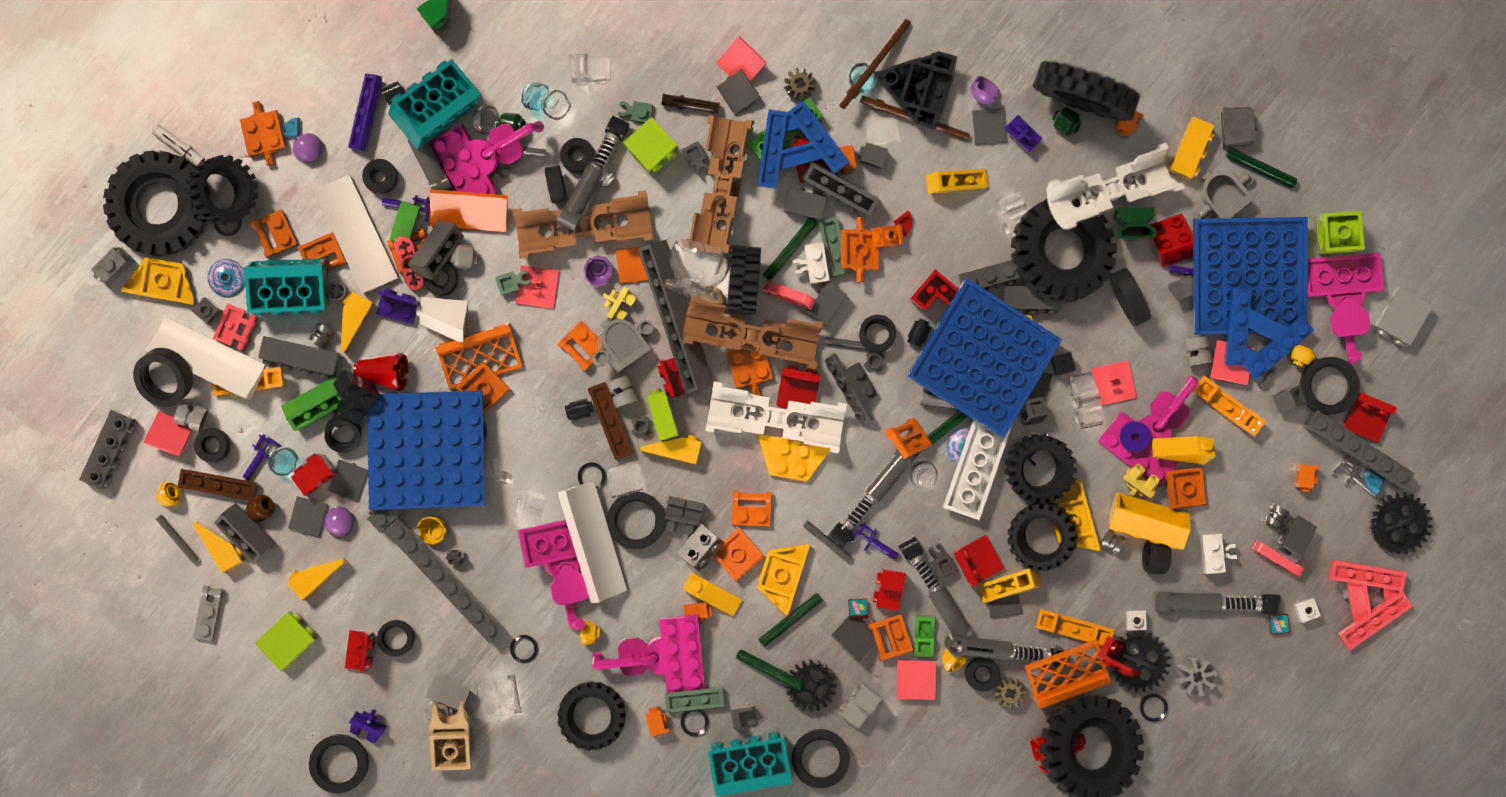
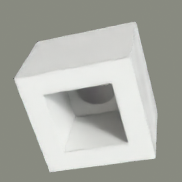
[1293,597,1320,623]
[1125,610,1147,631]

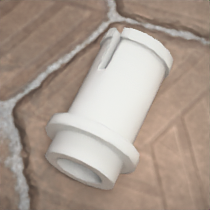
[600,168,615,187]

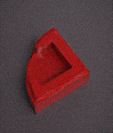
[893,210,912,237]

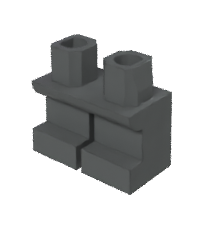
[665,496,704,535]

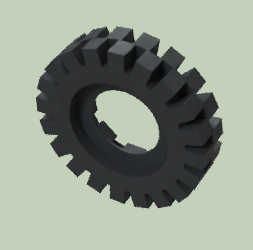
[1033,61,1141,121]
[103,150,211,256]
[1011,198,1117,303]
[1040,695,1144,797]

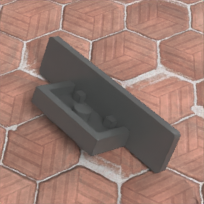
[824,353,878,426]

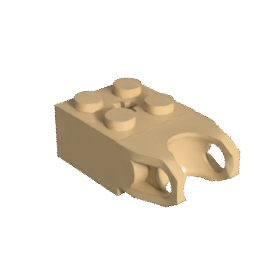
[429,701,472,771]

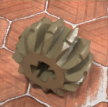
[784,68,816,100]
[994,676,1027,710]

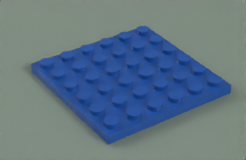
[1193,217,1308,335]
[906,278,1062,438]
[367,390,486,510]

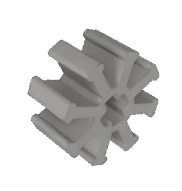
[1176,657,1217,696]

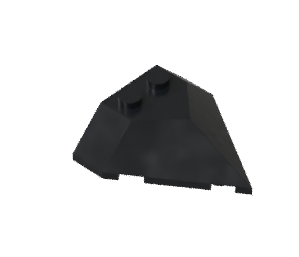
[873,51,957,130]

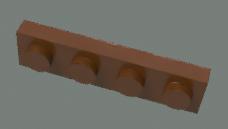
[588,382,633,460]
[177,468,258,501]

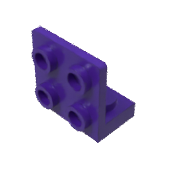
[376,288,419,324]

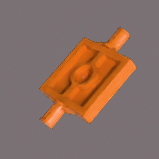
[239,101,286,166]
[841,217,879,283]
[726,348,773,396]

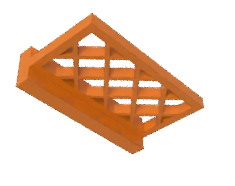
[435,322,523,390]
[1024,639,1112,709]

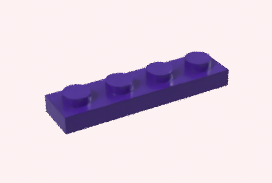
[348,74,382,151]

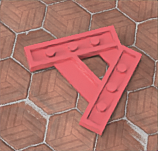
[1328,559,1413,650]

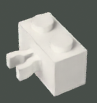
[793,243,829,285]
[1199,533,1237,574]

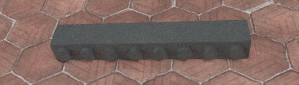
[638,240,714,394]
[384,518,505,644]

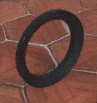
[214,208,242,236]
[578,462,606,489]
[510,635,538,663]
[1140,694,1168,722]
[680,709,709,736]

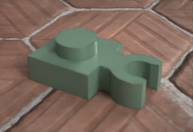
[618,101,653,123]
[495,270,531,296]

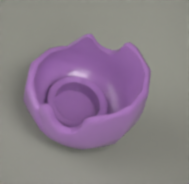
[971,76,999,104]
[292,133,323,163]
[583,255,613,287]
[325,506,354,538]

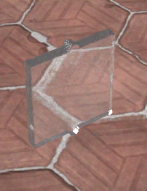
[864,106,900,144]
[605,460,643,498]

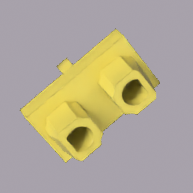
[602,287,637,320]
[1123,463,1160,499]

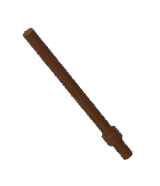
[839,19,911,109]
[860,95,970,140]

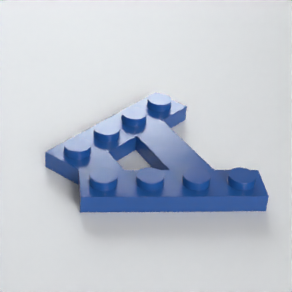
[757,101,850,189]
[1224,287,1314,380]

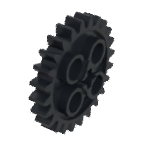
[1369,492,1433,554]
[1111,631,1171,693]

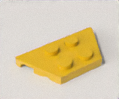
[121,257,195,305]
[758,434,830,481]
[1050,479,1100,551]
[757,544,810,616]

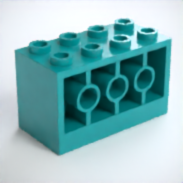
[388,59,481,149]
[244,258,329,316]
[708,732,792,797]

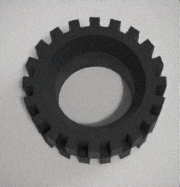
[184,155,259,226]
[727,245,761,315]
[1005,434,1077,504]
[1007,502,1078,572]
[557,681,626,751]

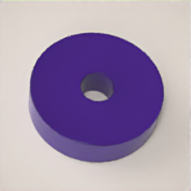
[1120,421,1151,452]

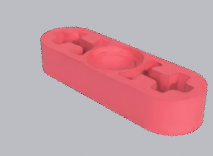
[394,236,424,290]
[763,281,816,310]
[1252,541,1305,577]

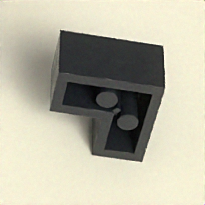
[333,369,380,425]

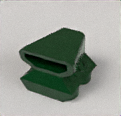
[1113,207,1157,241]

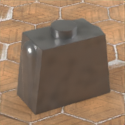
[1220,107,1258,148]
[91,247,135,287]

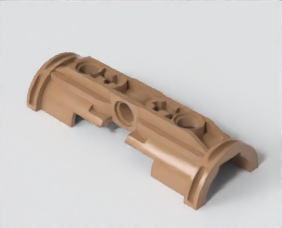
[685,115,755,255]
[513,190,653,259]
[682,295,823,370]

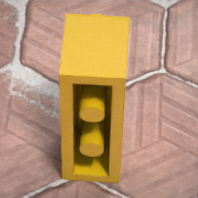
[1169,117,1215,180]

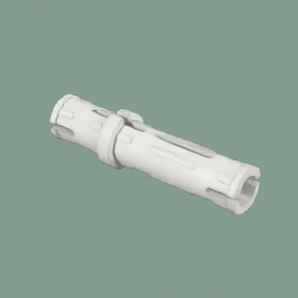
[152,124,205,166]

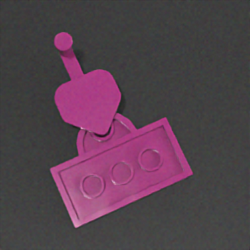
[430,121,544,194]
[1307,253,1384,365]
[1098,376,1198,488]
[517,519,589,630]
[592,614,705,693]

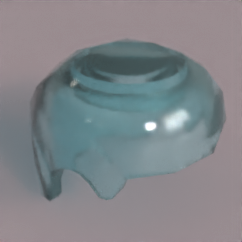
[848,62,877,94]
[521,82,549,111]
[268,447,299,476]

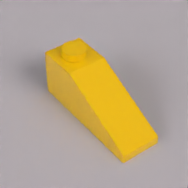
[926,169,988,194]
[341,291,375,354]
[640,435,702,464]
[1152,436,1215,465]
[192,521,245,573]
[287,558,347,601]
[978,568,1043,603]
[683,572,742,616]

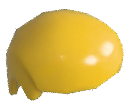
[417,516,447,545]

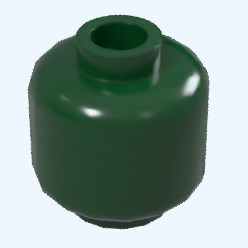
[1052,107,1082,136]
[496,112,526,131]

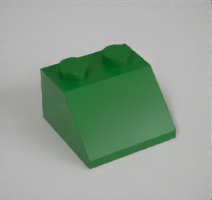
[417,0,452,33]

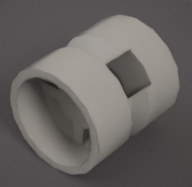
[1184,336,1213,366]
[606,375,639,408]
[173,400,209,432]

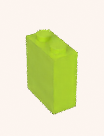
[647,389,679,441]
[254,611,317,671]

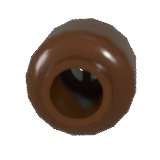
[246,494,275,522]

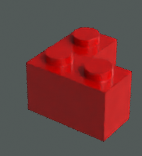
[910,269,959,312]
[291,453,338,496]
[872,568,906,611]

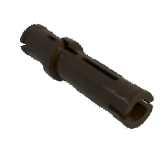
[661,93,720,114]

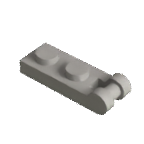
[193,585,223,641]

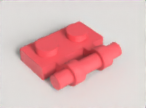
[213,303,258,351]

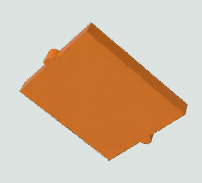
[616,246,648,284]

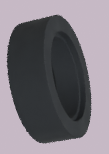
[1109,267,1151,327]
[133,348,193,407]
[1299,357,1360,415]
[607,491,665,549]
[792,729,850,788]
[309,734,369,794]

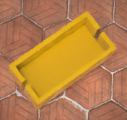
[1109,492,1191,550]

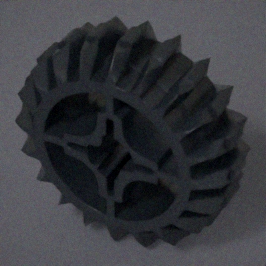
[785,660,837,712]

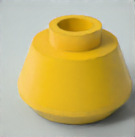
[1291,345,1316,368]
[156,481,181,506]
[580,620,601,646]
[942,647,967,672]

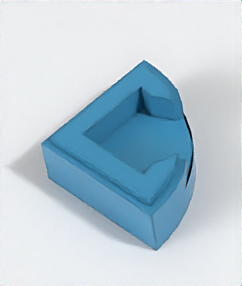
[281,117,299,137]
[1364,469,1385,495]

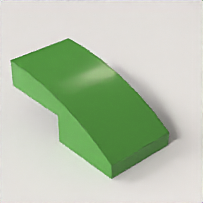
[389,201,420,245]
[914,615,935,657]

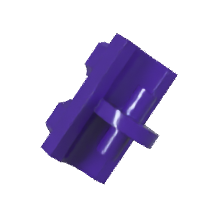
[1004,115,1043,152]
[349,709,387,743]

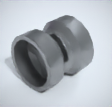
[327,282,348,302]
[309,322,335,348]
[1264,504,1290,529]
[1100,529,1126,554]

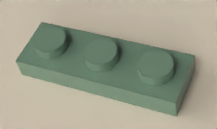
[818,217,850,277]
[665,687,724,713]

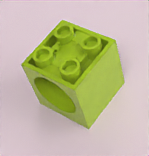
[623,117,678,175]
[1316,211,1365,255]

